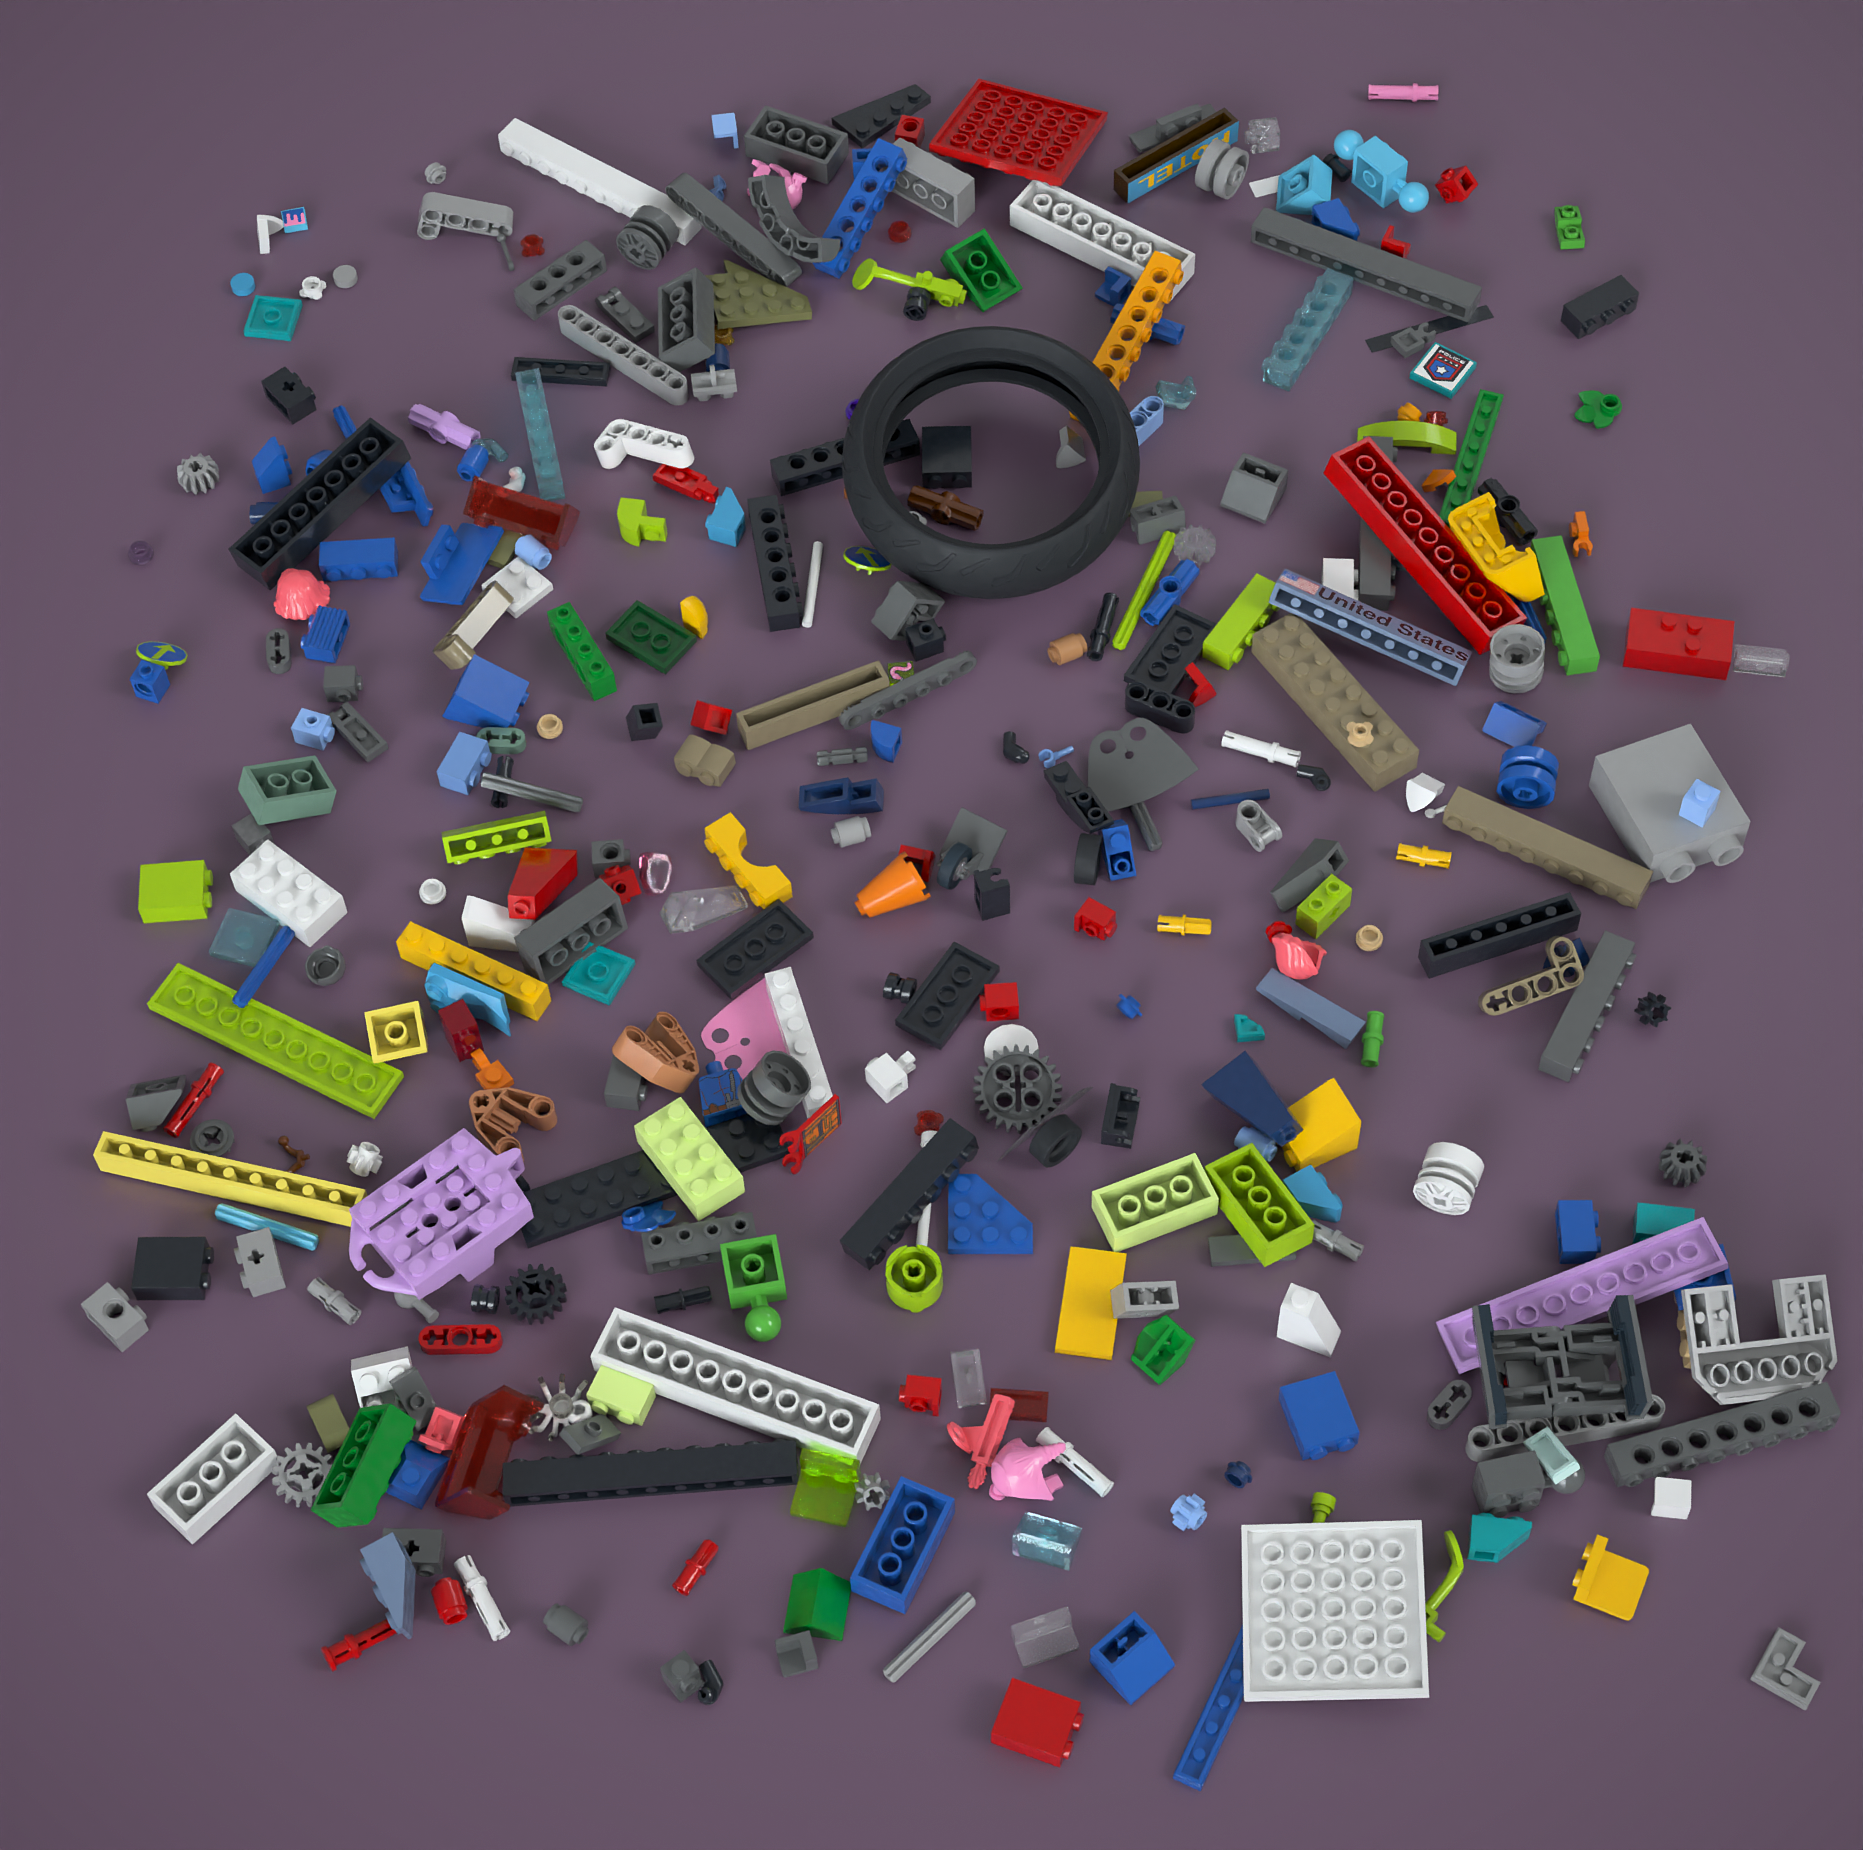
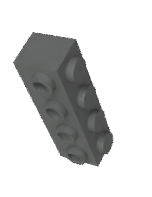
[641,1212,757,1275]

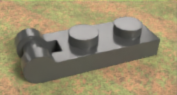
[595,286,655,343]
[327,702,389,762]

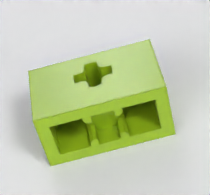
[1295,874,1352,939]

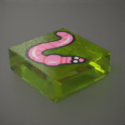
[887,661,914,686]

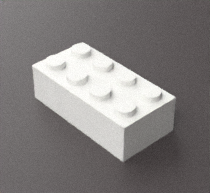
[230,839,348,947]
[147,1413,279,1545]

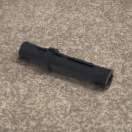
[1087,592,1119,661]

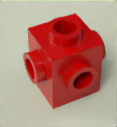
[1435,165,1478,204]
[599,865,641,905]

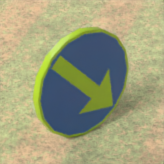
[843,546,892,575]
[136,641,188,670]

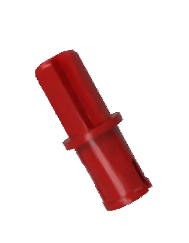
[672,1539,719,1596]

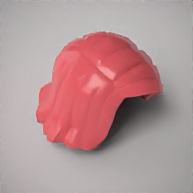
[274,568,330,621]
[1271,933,1327,980]

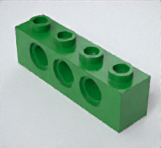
[547,602,617,701]

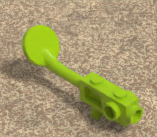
[852,258,967,307]
[1425,1530,1464,1642]

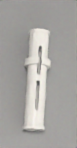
[1222,730,1301,768]
[1036,1427,1114,1497]
[454,1555,510,1641]

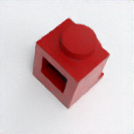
[1074,897,1117,941]
[899,1374,942,1417]

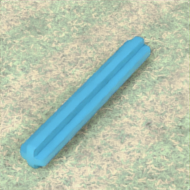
[215,1203,320,1250]

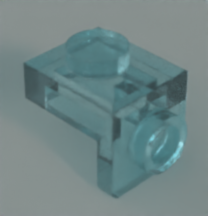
[1155,376,1196,410]

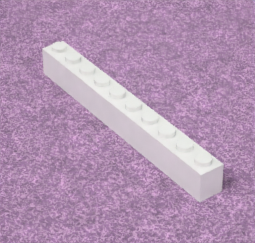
[498,118,702,245]

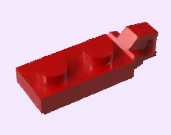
[652,464,719,504]

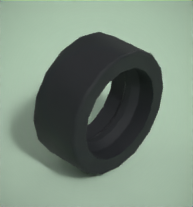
[1074,833,1102,885]
[1029,1114,1082,1168]

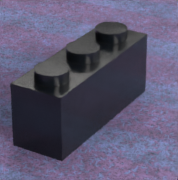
[1561,275,1639,339]

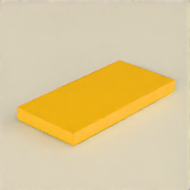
[1055,1246,1127,1360]

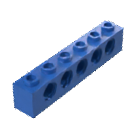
[813,138,907,279]

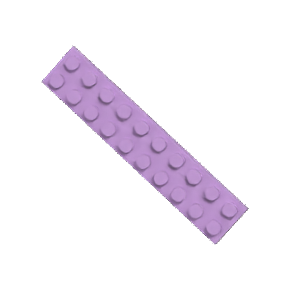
[1436,1217,1728,1374]

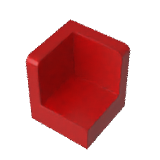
[1381,225,1411,258]
[691,700,732,735]

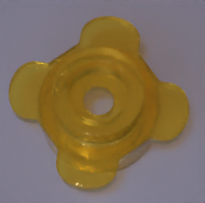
[714,325,735,346]

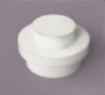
[419,879,446,904]

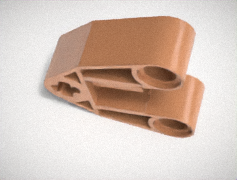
[612,1011,699,1093]
[469,1087,557,1162]

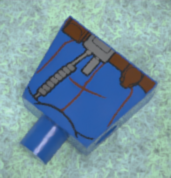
[698,1061,747,1128]

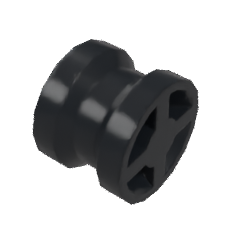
[471,1284,500,1314]

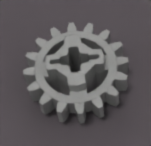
[272,1443,332,1507]

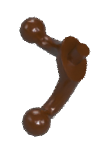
[278,1136,310,1173]

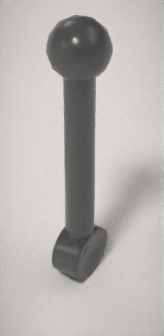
[497,234,515,271]

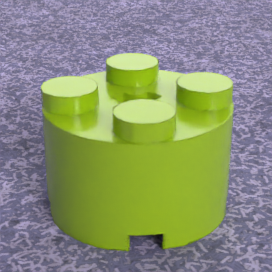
[885,1244,943,1313]

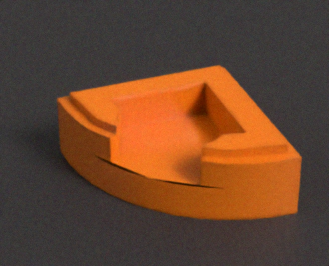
[1421,469,1456,492]

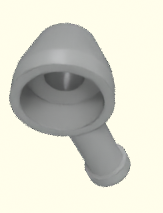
[394,1292,439,1323]

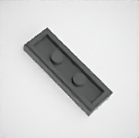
[1208,1235,1296,1267]

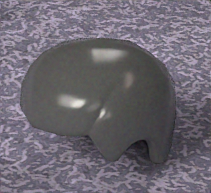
[304,945,346,986]

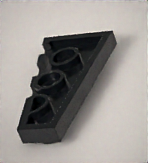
[832,84,931,149]

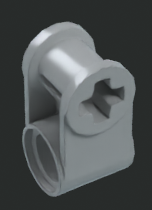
[1235,800,1282,852]

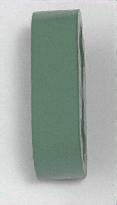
[476,727,526,754]

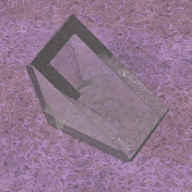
[950,1348,987,1408]

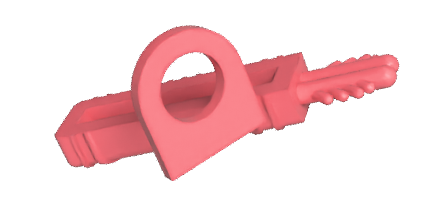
[947,1394,1015,1489]

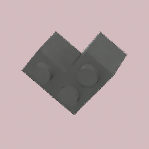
[871,581,945,641]

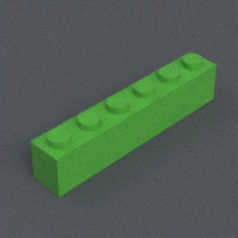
[1530,535,1600,676]

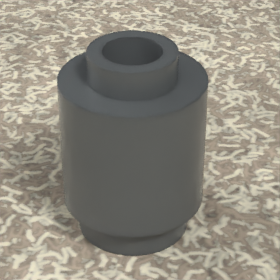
[543,1603,589,1646]

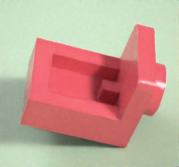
[418,1407,465,1454]

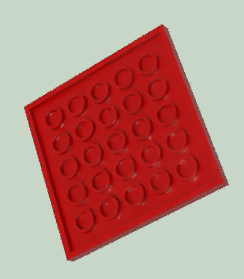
[929,79,1108,187]

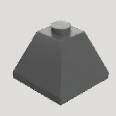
[126,1075,186,1132]

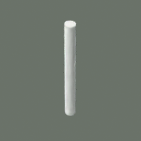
[802,541,823,628]

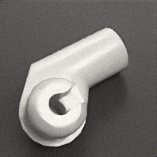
[497,467,526,500]

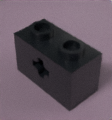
[261,367,317,425]

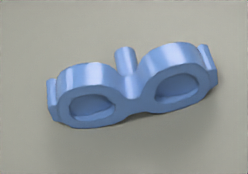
[709,175,726,201]

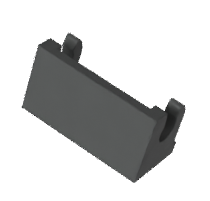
[1129,495,1186,545]

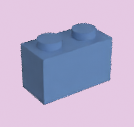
[437,732,492,795]

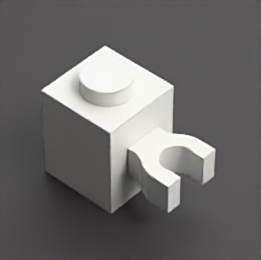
[865,1051,916,1103]

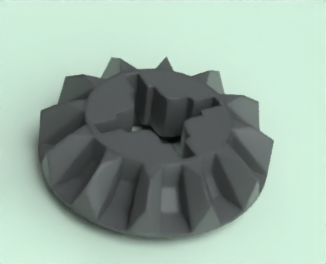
[190,1119,235,1157]

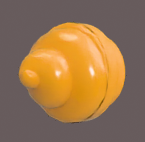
[1397,402,1422,422]

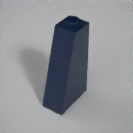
[1201,1051,1304,1147]

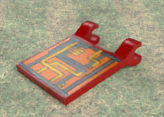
[780,1094,842,1174]

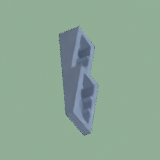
[1256,968,1366,1049]

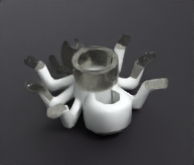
[521,1373,592,1441]

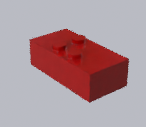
[1623,607,1735,680]

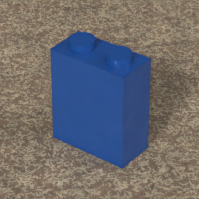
[1279,1371,1360,1461]

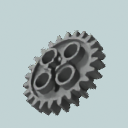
[973,1044,1063,1134]

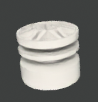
[1413,1142,1484,1215]

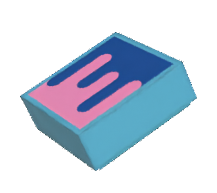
[281,207,308,233]

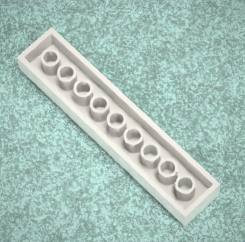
[590,1307,881,1469]

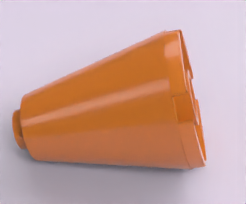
[854,851,931,918]

